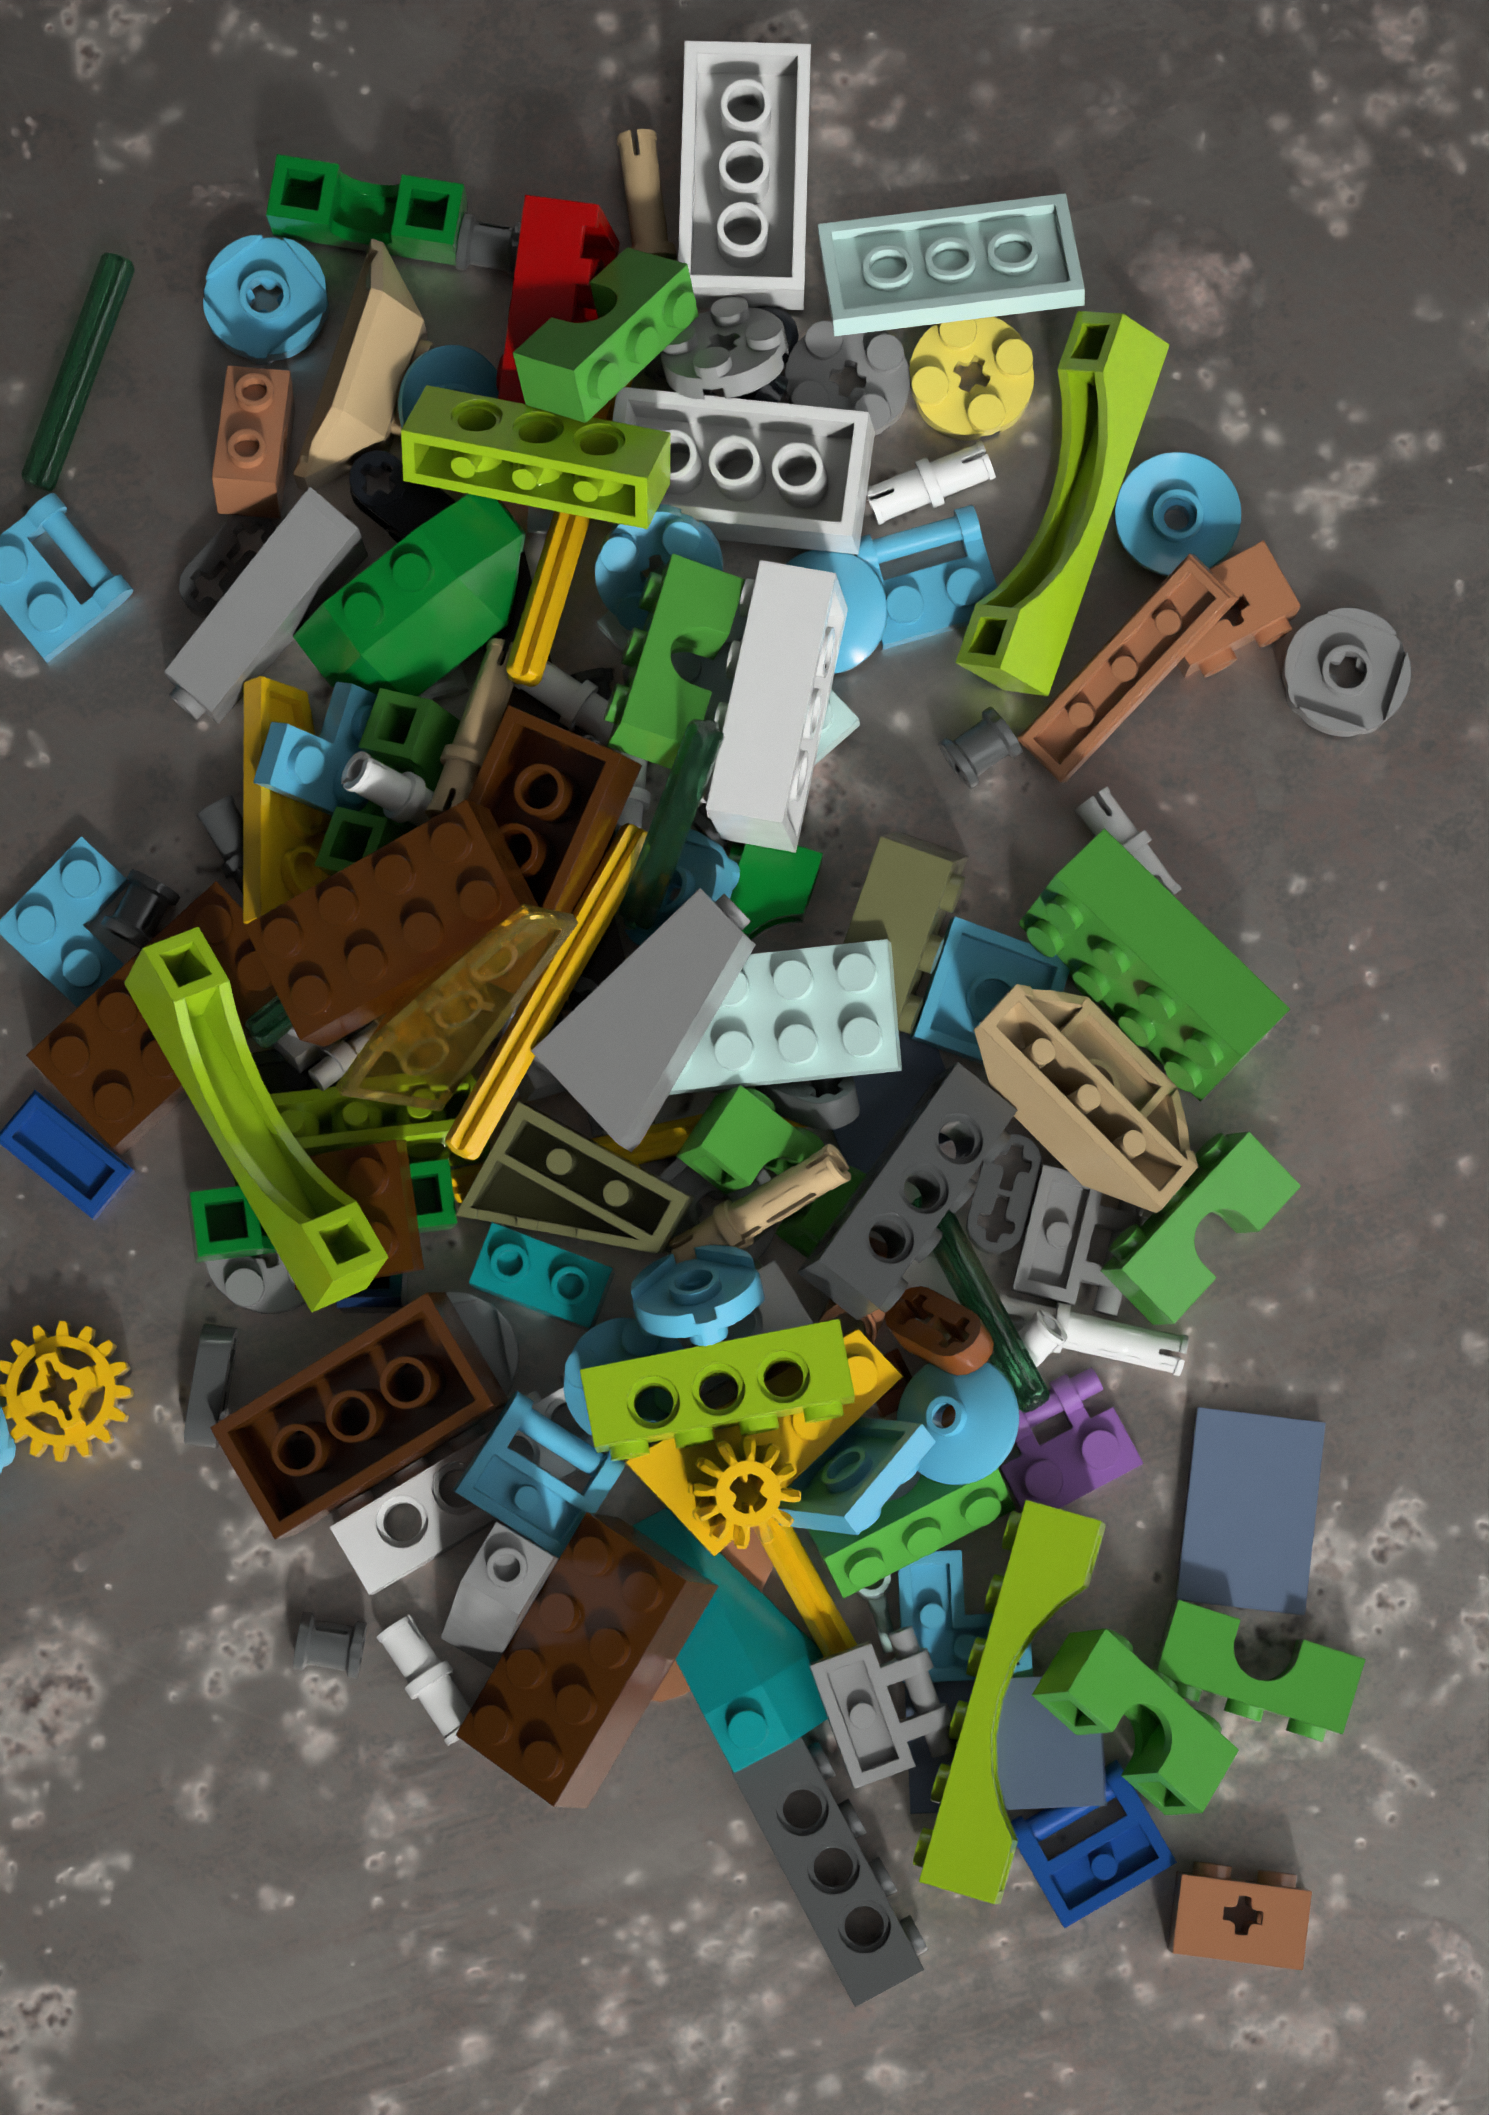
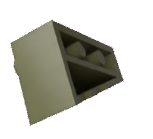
[843,831,969,1036]
[455,1101,695,1254]

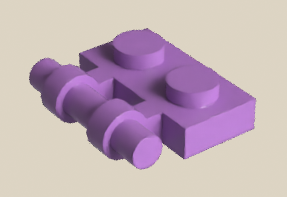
[999,1367,1144,1511]

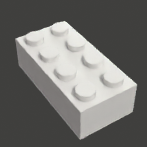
[678,41,811,310]
[606,387,875,555]
[699,560,848,853]

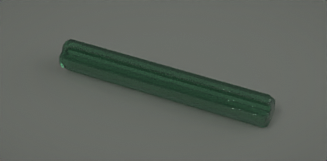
[21,252,135,491]
[619,719,725,930]
[911,1196,1050,1413]

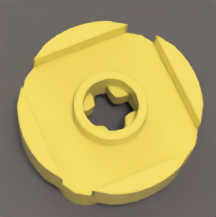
[909,317,1034,441]

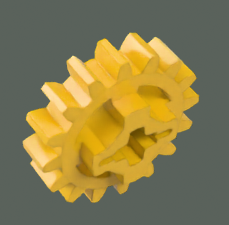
[0,1321,134,1462]

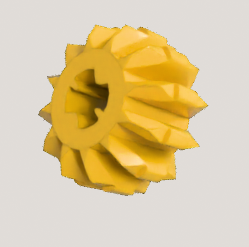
[688,1435,801,1549]

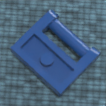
[1011,1760,1177,1928]

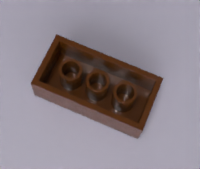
[463,705,642,996]
[244,799,547,1047]
[26,881,282,1156]
[210,1292,509,1540]
[455,1512,718,1809]

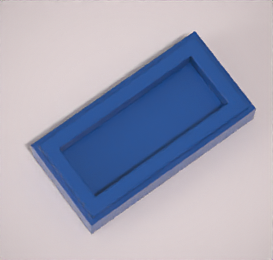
[0,1090,136,1221]

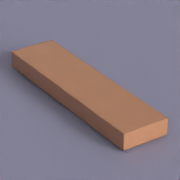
[1017,554,1239,783]

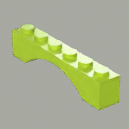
[955,311,1170,696]
[124,927,388,1313]
[913,1500,1106,1904]

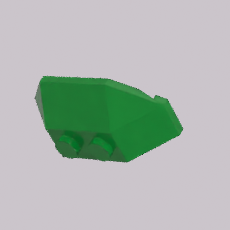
[293,494,526,697]

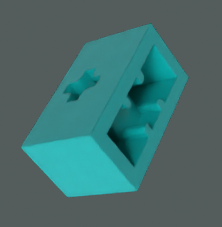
[469,1222,615,1332]

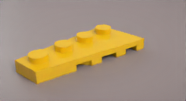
[243,676,331,924]
[623,1329,903,1557]

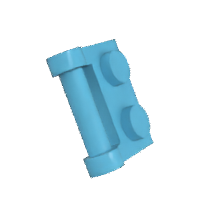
[0,493,134,663]
[854,505,997,650]
[453,1391,625,1558]

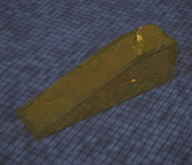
[336,904,578,1111]

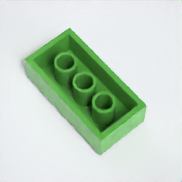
[1018,828,1290,1102]

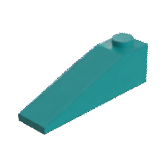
[632,1507,828,1773]

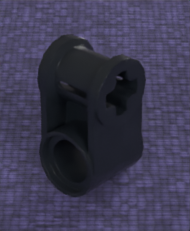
[349,450,456,543]

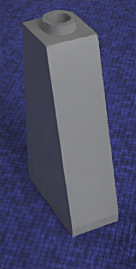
[164,487,368,724]
[531,888,756,1152]
[441,1522,559,1670]

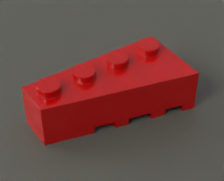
[496,194,620,404]

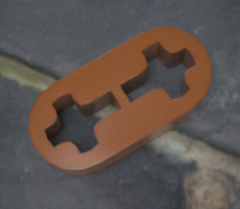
[885,1286,994,1376]

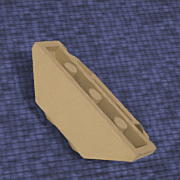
[293,239,434,491]
[974,984,1198,1213]

